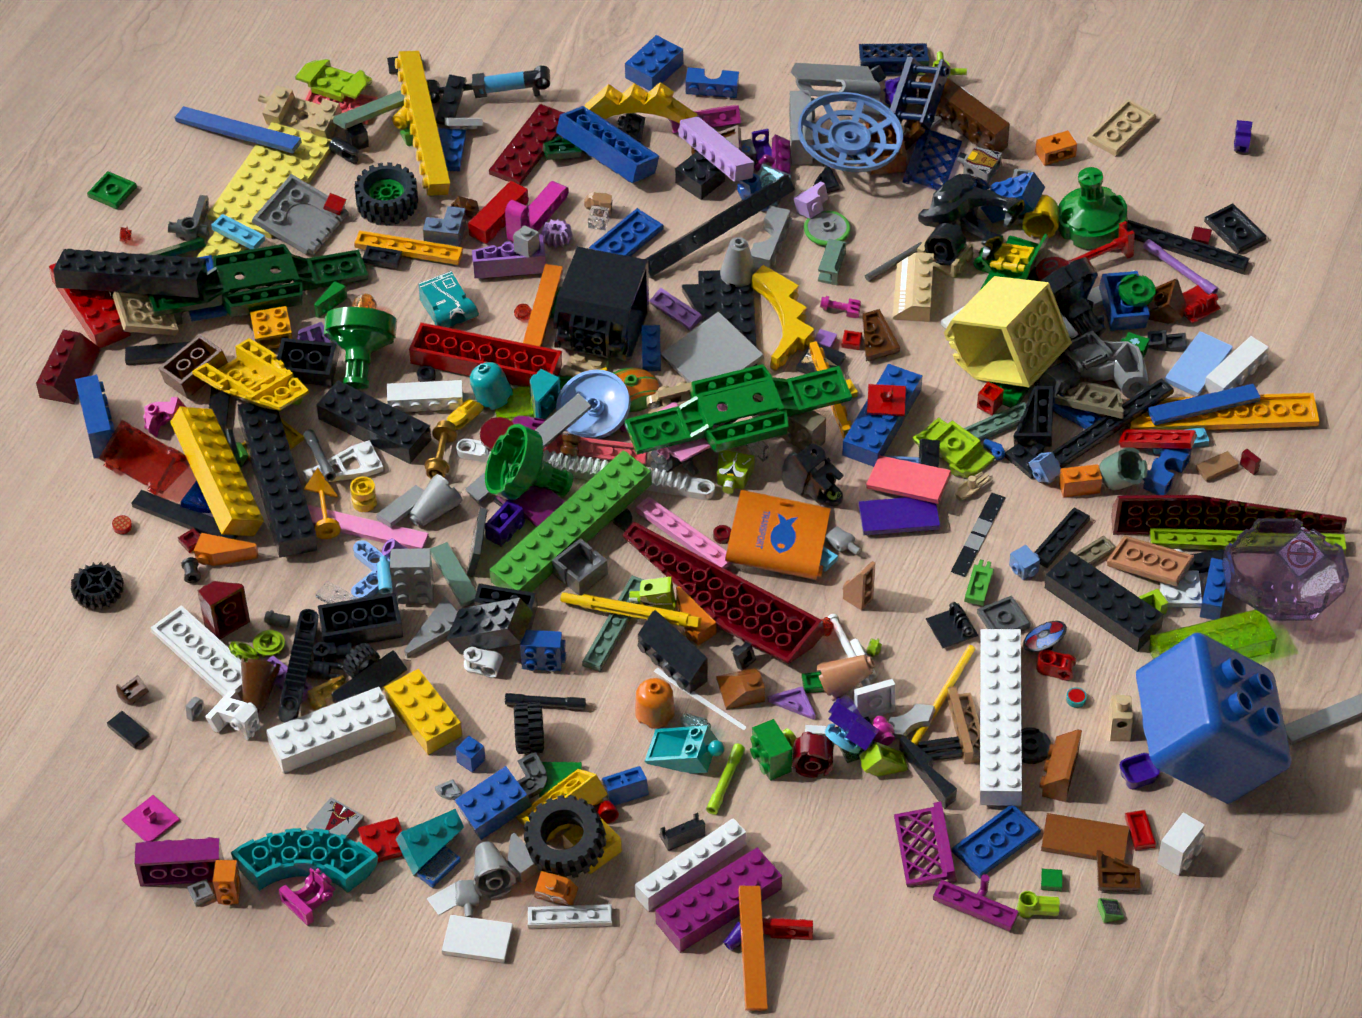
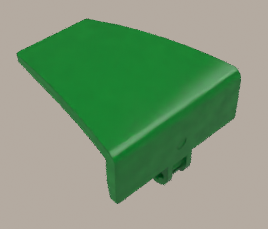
[973,234,1048,290]

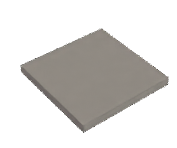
[661,312,764,383]

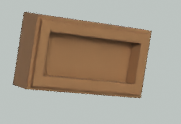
[1195,451,1238,482]

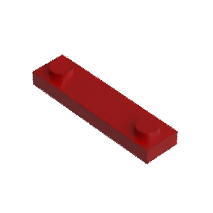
[1119,429,1197,449]

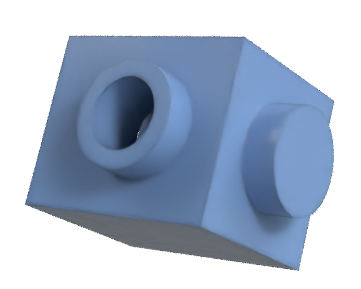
[1028,452,1061,483]
[1009,545,1040,580]

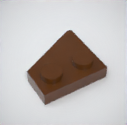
[903,120,925,150]
[1096,850,1141,891]

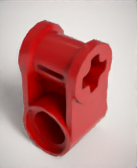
[1036,650,1077,681]

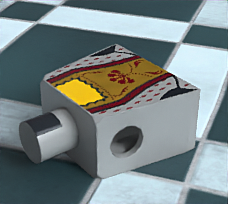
[957,147,1002,183]

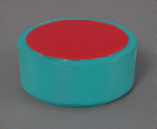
[1066,687,1087,708]

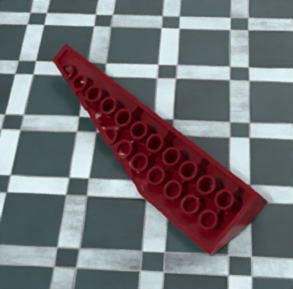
[1111,495,1347,535]
[623,522,825,664]

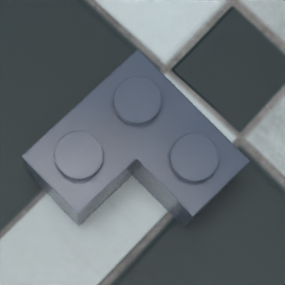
[423,206,466,247]

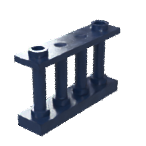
[890,57,951,130]

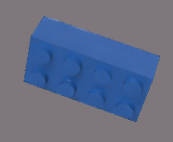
[75,374,118,458]

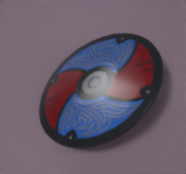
[1023,620,1067,652]

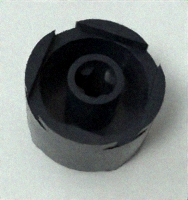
[924,223,967,266]

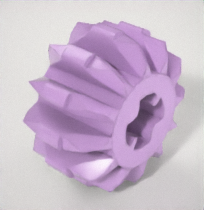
[542,218,572,249]

